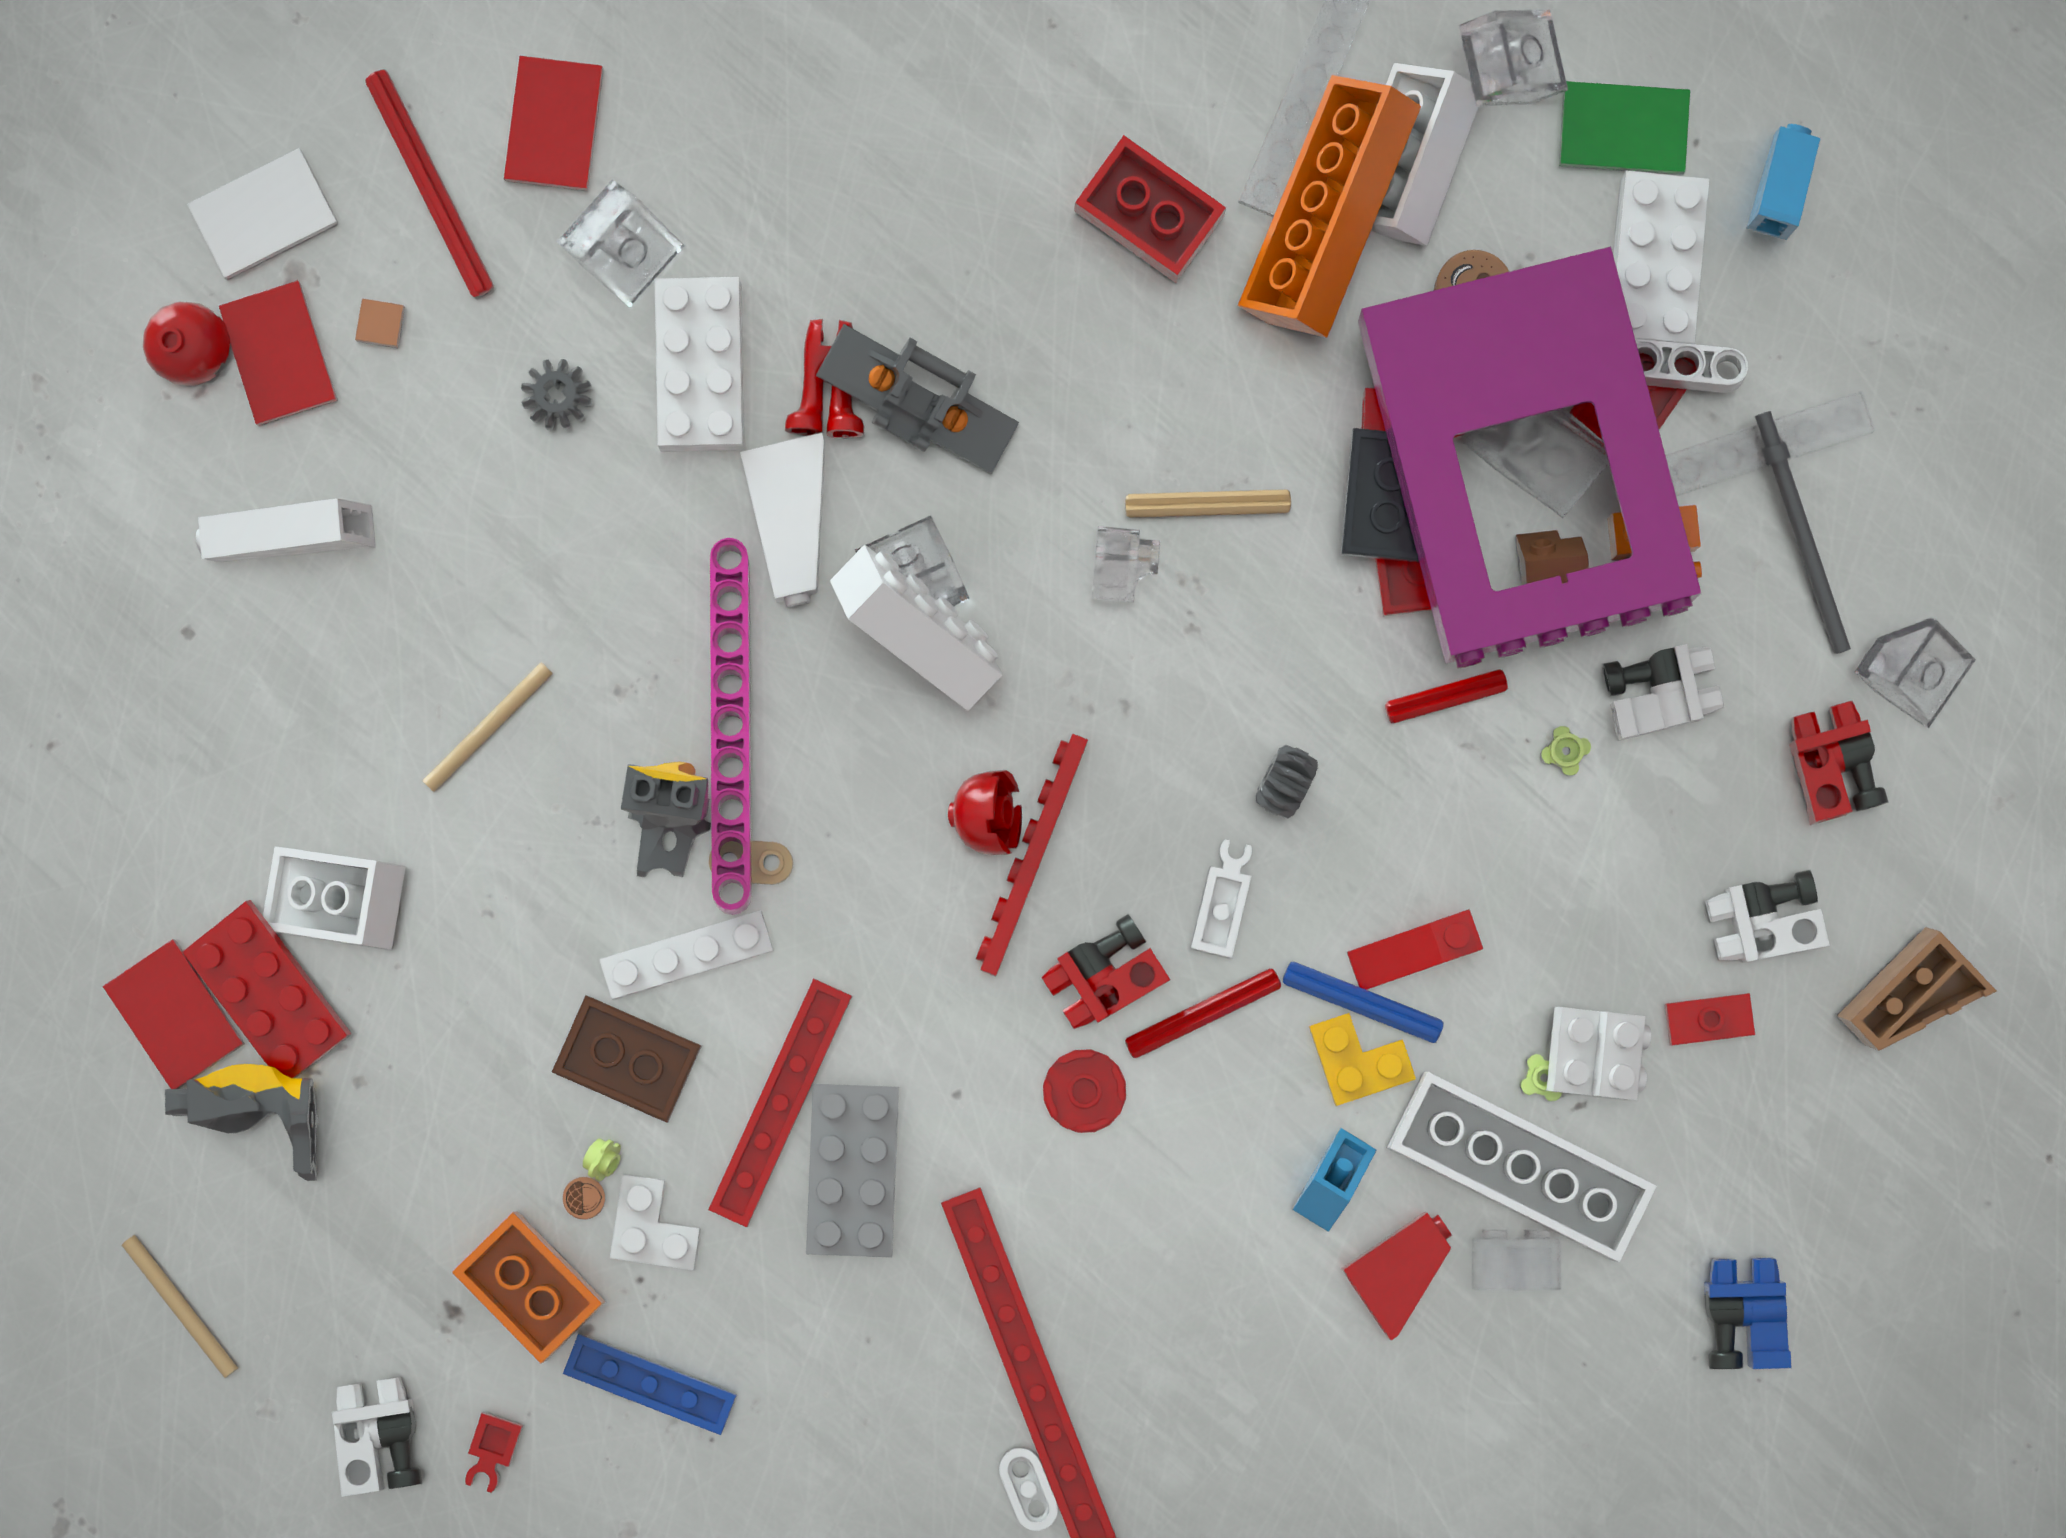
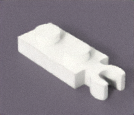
[1191,839,1252,958]

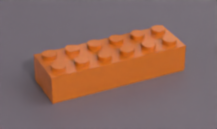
[1238,75,1421,338]

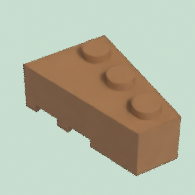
[1837,927,1997,1051]

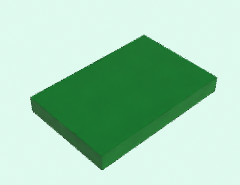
[1559,81,1690,175]

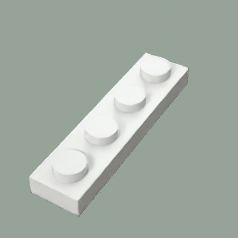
[599,910,774,1000]

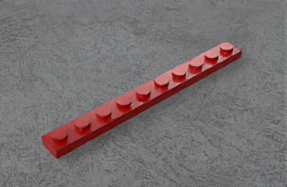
[941,1187,1116,1538]

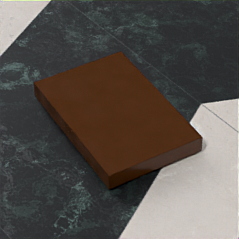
[552,995,702,1123]

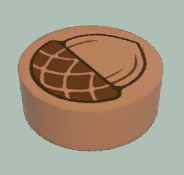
[563,1177,605,1219]

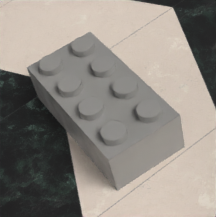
[806,1084,899,1257]

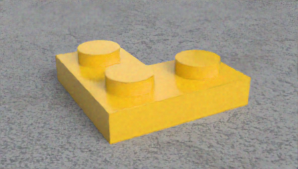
[1309,1013,1416,1106]

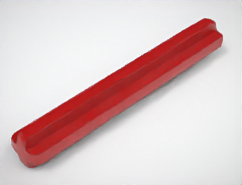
[1125,969,1281,1058]

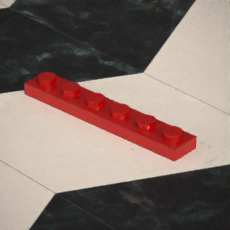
[976,734,1088,977]
[708,978,852,1227]

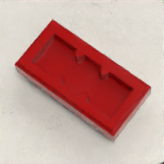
[1665,993,1755,1046]

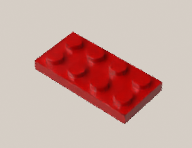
[182,900,352,1078]

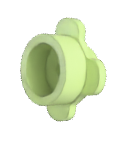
[1541,726,1591,776]
[1521,1054,1562,1101]
[583,1139,621,1181]

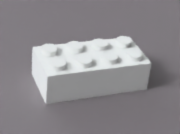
[1613,171,1710,344]
[655,277,745,452]
[830,544,1002,711]

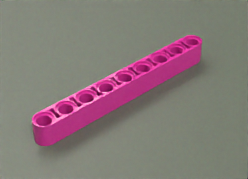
[710,538,752,915]

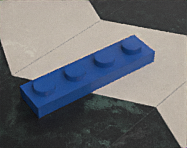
[563,1333,737,1435]

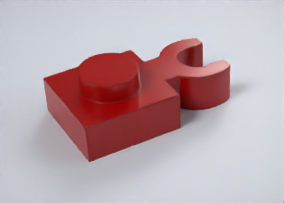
[465,1412,523,1493]

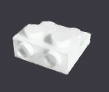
[1546,1007,1651,1100]

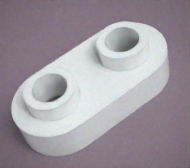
[999,1447,1058,1531]

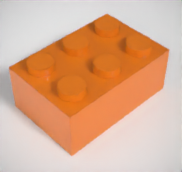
[452,1211,606,1364]

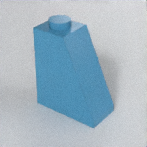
[1747,124,1820,240]

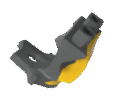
[621,761,711,877]
[165,1064,318,1181]

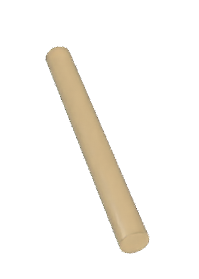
[422,662,553,792]
[121,1235,238,1378]

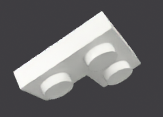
[610,1174,701,1270]

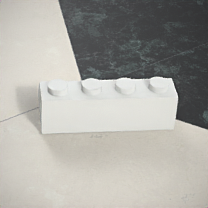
[1371,63,1484,246]

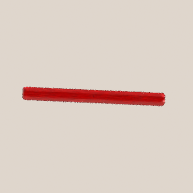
[365,69,493,297]

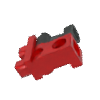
[1789,701,1888,825]
[1041,914,1170,1029]

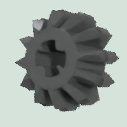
[521,359,592,430]
[1255,745,1318,818]

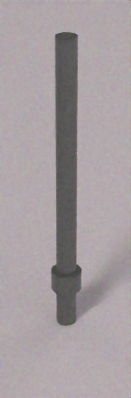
[1755,411,1851,654]

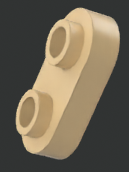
[709,841,793,885]

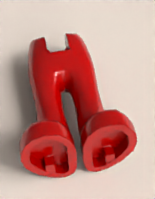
[785,319,864,438]

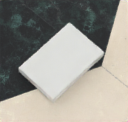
[187,148,338,280]

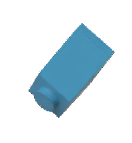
[1293,1128,1377,1232]

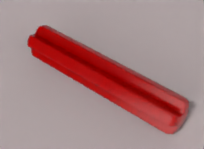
[1385,669,1508,723]

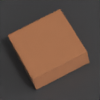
[355,299,405,348]

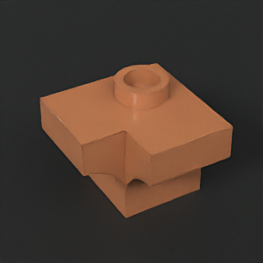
[1516,530,1589,585]

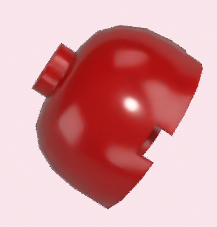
[143,302,230,386]
[948,770,1022,855]

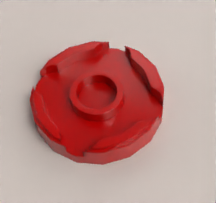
[1043,1049,1126,1133]

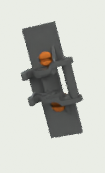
[816,324,1019,474]

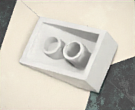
[263,847,406,950]

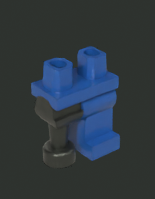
[1704,1258,1792,1369]

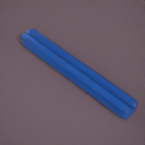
[1283,962,1444,1043]

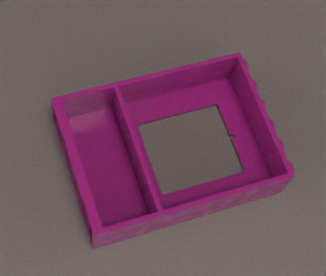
[1358,246,1701,668]

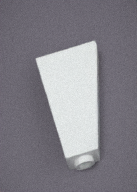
[740,433,825,607]
[196,498,375,562]

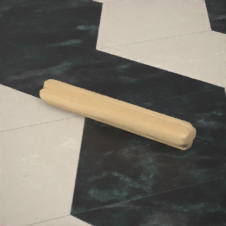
[1125,489,1291,518]

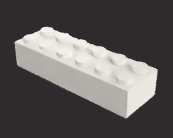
[1387,1072,1657,1262]

